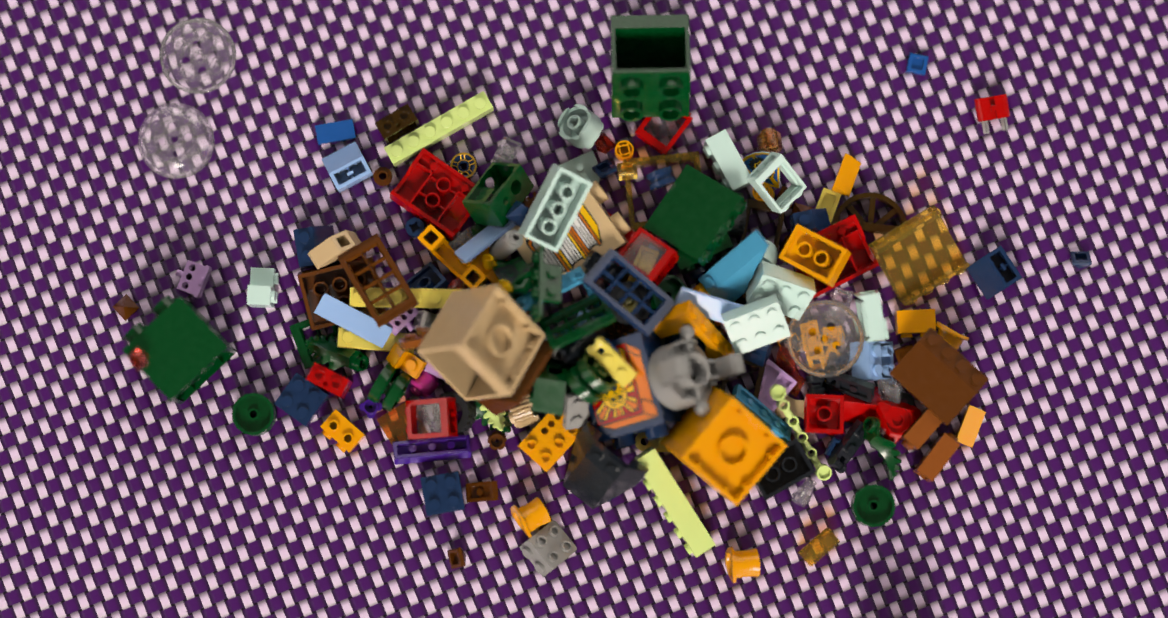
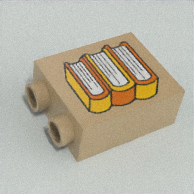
[511,180,631,280]

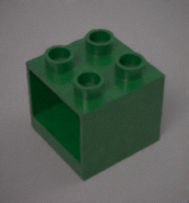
[611,14,691,122]
[122,295,237,405]

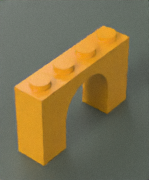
[417,224,488,289]
[653,300,735,359]

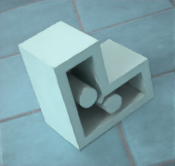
[247,267,279,308]

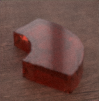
[776,345,806,397]

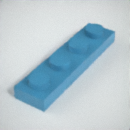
[732,384,792,444]

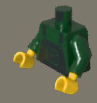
[482,254,533,301]

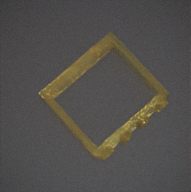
[622,151,701,232]

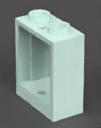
[746,152,807,214]

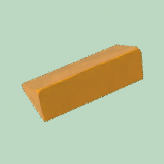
[831,153,861,197]
[956,405,986,448]

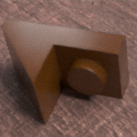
[465,481,499,503]

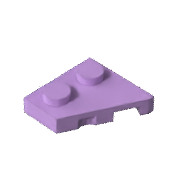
[758,359,797,412]

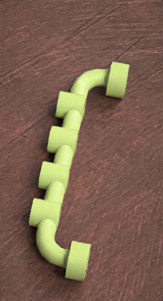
[769,384,832,481]

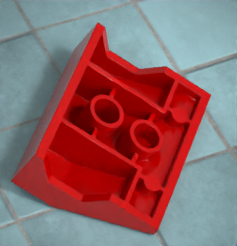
[390,148,475,242]
[793,214,879,299]

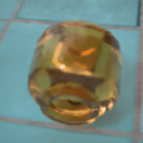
[756,128,783,153]

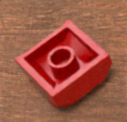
[804,394,844,435]

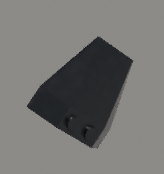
[563,422,649,509]

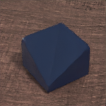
[506,200,529,227]

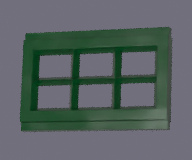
[539,293,617,351]

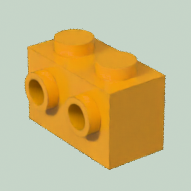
[894,309,936,338]
[320,409,366,453]

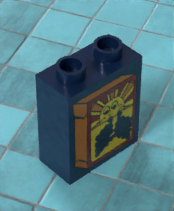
[588,331,681,450]

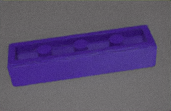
[393,434,471,465]

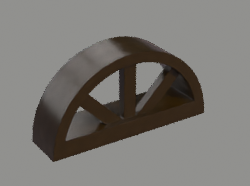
[831,192,908,237]

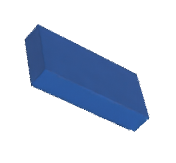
[315,119,356,145]

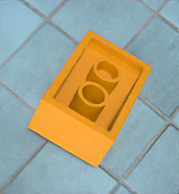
[778,224,851,287]

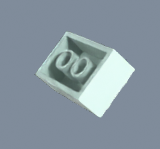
[702,129,750,192]
[746,260,816,320]
[721,294,791,354]

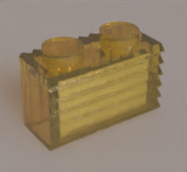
[798,528,840,566]

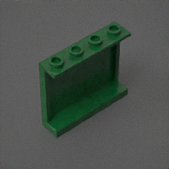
[644,164,747,266]

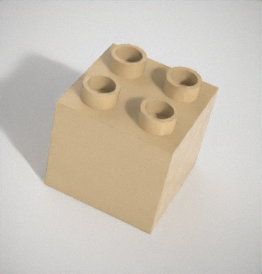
[417,284,546,401]

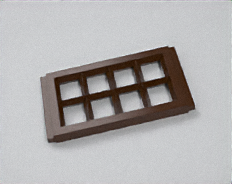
[337,233,419,328]

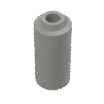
[489,229,523,261]

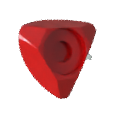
[876,400,921,444]

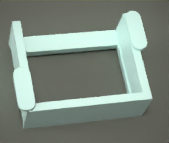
[852,290,889,342]

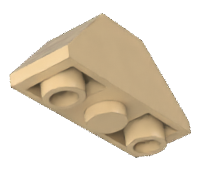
[308,230,361,270]

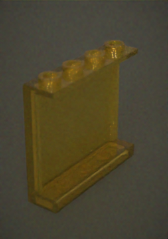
[868,205,970,306]

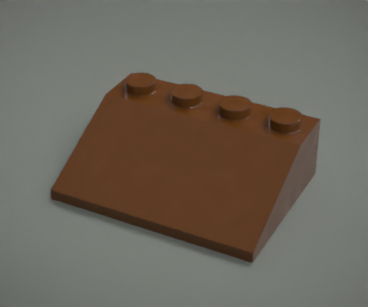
[297,254,386,331]
[889,328,989,425]
[478,340,554,415]

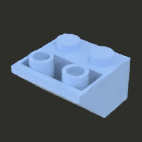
[322,142,373,193]
[850,341,894,381]

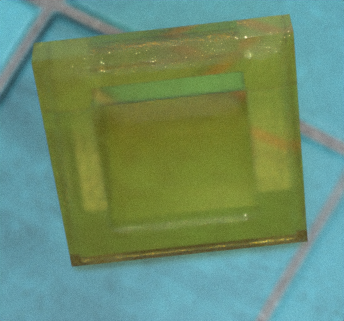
[617,161,638,181]

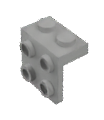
[563,387,590,430]
[519,520,577,577]

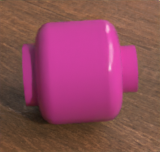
[410,369,439,398]

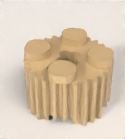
[508,389,541,429]

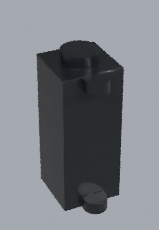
[558,317,610,366]

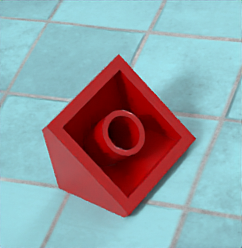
[843,387,883,423]

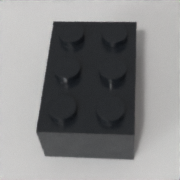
[755,438,816,501]

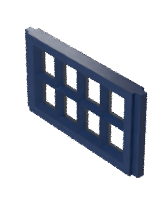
[582,248,676,337]

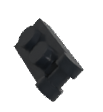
[824,366,875,403]
[827,419,865,473]

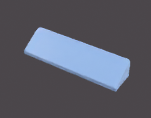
[455,220,516,264]
[675,287,743,324]
[314,293,393,348]

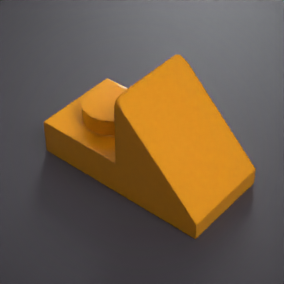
[386,342,427,379]

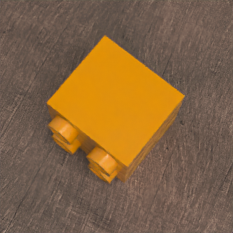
[660,386,787,506]

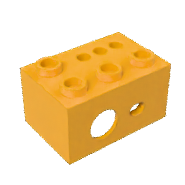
[518,412,583,472]

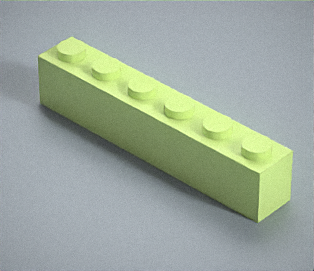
[384,91,494,167]
[632,446,716,558]

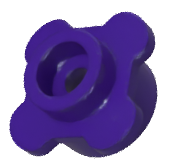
[359,398,383,418]

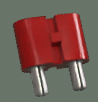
[974,94,1010,134]

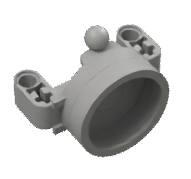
[648,325,746,416]

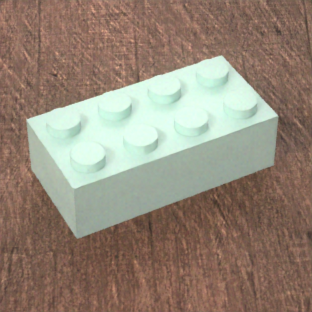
[518,163,593,253]

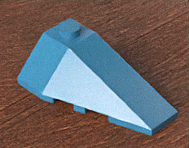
[699,230,769,302]

